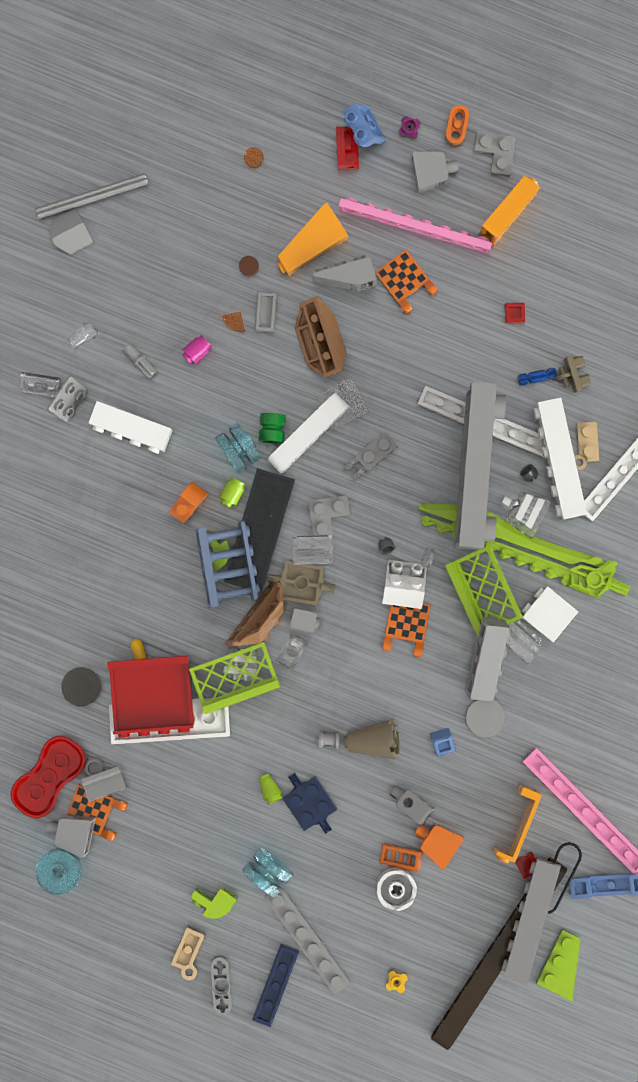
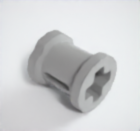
[318,730,339,749]

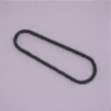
[547,842,582,914]

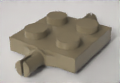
[268,561,335,606]

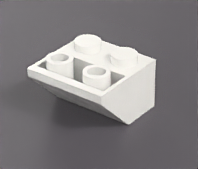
[382,560,427,609]

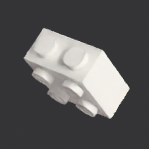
[521,586,578,642]

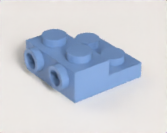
[343,103,386,147]

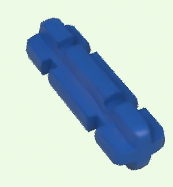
[518,368,557,385]

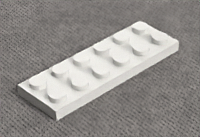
[109,697,230,744]

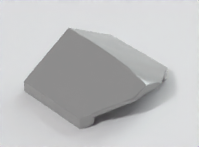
[49,208,93,255]

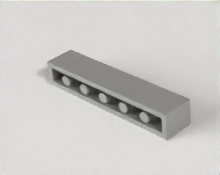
[501,858,561,985]

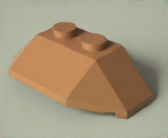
[295,296,346,378]
[224,582,284,646]

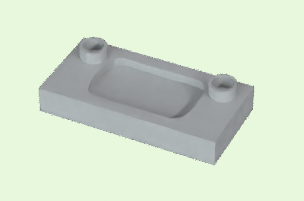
[454,382,506,550]

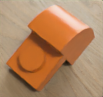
[169,481,209,524]

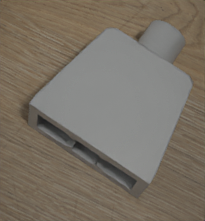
[412,152,459,193]
[46,815,96,858]

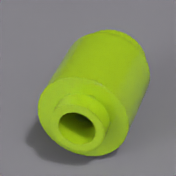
[219,477,245,508]

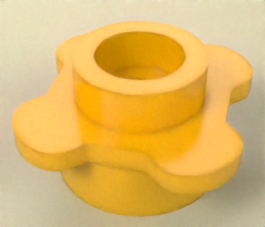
[386,971,408,993]

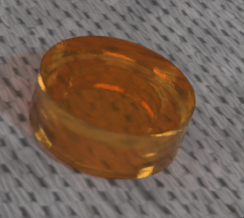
[244,147,264,168]

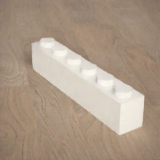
[533,398,587,520]

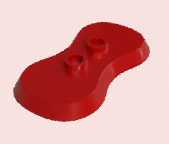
[10,736,86,819]

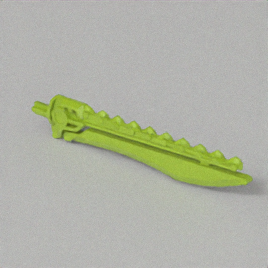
[418,504,630,598]

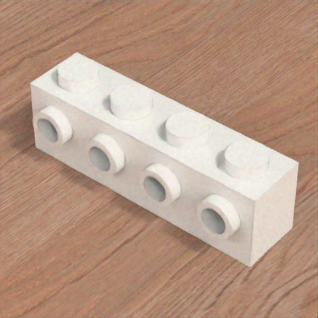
[89,401,173,454]

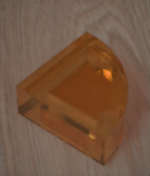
[222,312,245,332]

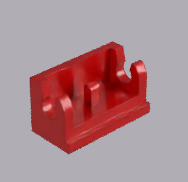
[336,126,359,170]

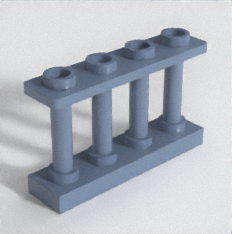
[195,521,260,608]

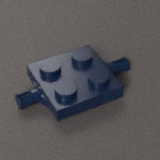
[282,773,338,834]

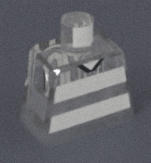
[500,492,551,539]
[221,644,259,682]

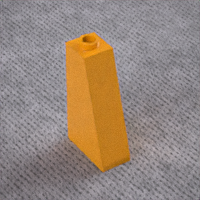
[479,175,540,246]
[277,203,348,277]

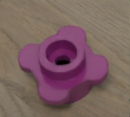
[399,116,420,138]

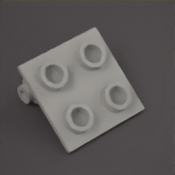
[47,376,88,422]

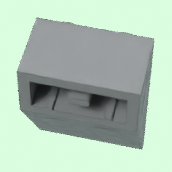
[313,255,377,292]

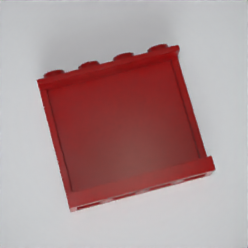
[107,655,194,738]

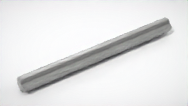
[35,173,148,219]

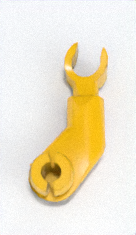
[130,639,147,659]

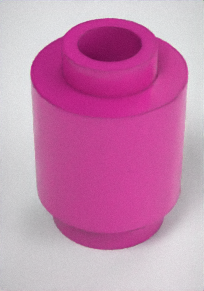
[182,335,211,364]

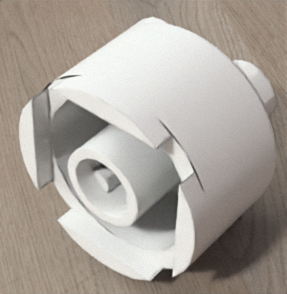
[376,867,417,911]

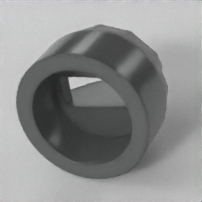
[520,464,538,482]
[378,537,395,554]

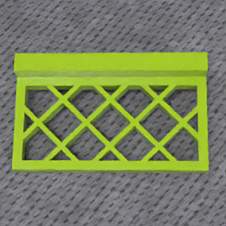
[445,545,523,637]
[189,642,281,715]

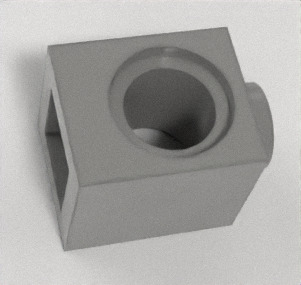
[290,608,320,633]

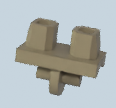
[556,355,591,393]

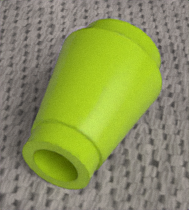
[258,774,282,805]

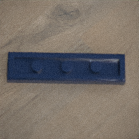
[252,944,299,1027]

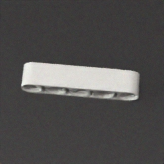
[267,392,350,474]

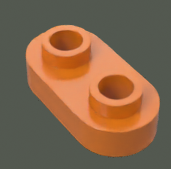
[445,105,469,145]

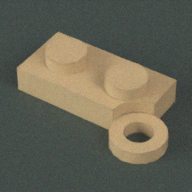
[574,422,599,471]
[171,926,205,980]

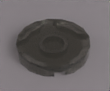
[61,667,101,707]

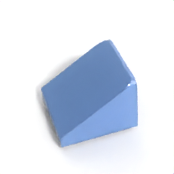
[430,728,456,756]

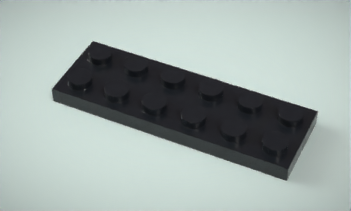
[224,468,295,593]

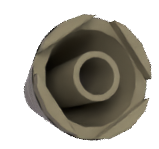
[344,719,399,759]

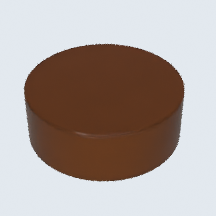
[239,256,259,276]

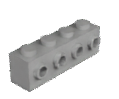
[465,618,511,702]

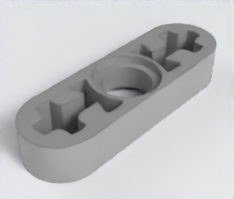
[211,956,232,1016]

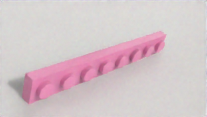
[339,197,492,254]
[522,748,638,873]

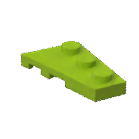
[536,929,580,1001]

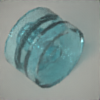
[215,422,261,474]
[36,847,83,895]
[242,848,294,898]

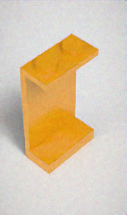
[493,784,542,864]

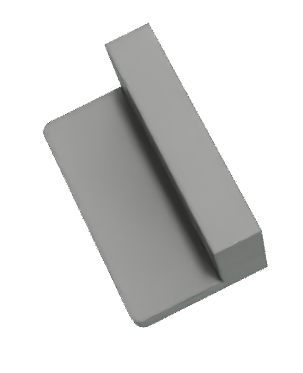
[80,766,127,802]

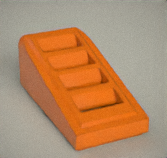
[379,843,424,872]

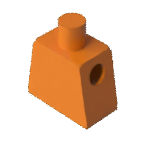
[414,823,465,870]

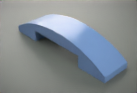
[570,873,638,899]

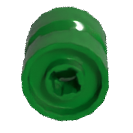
[258,413,286,443]

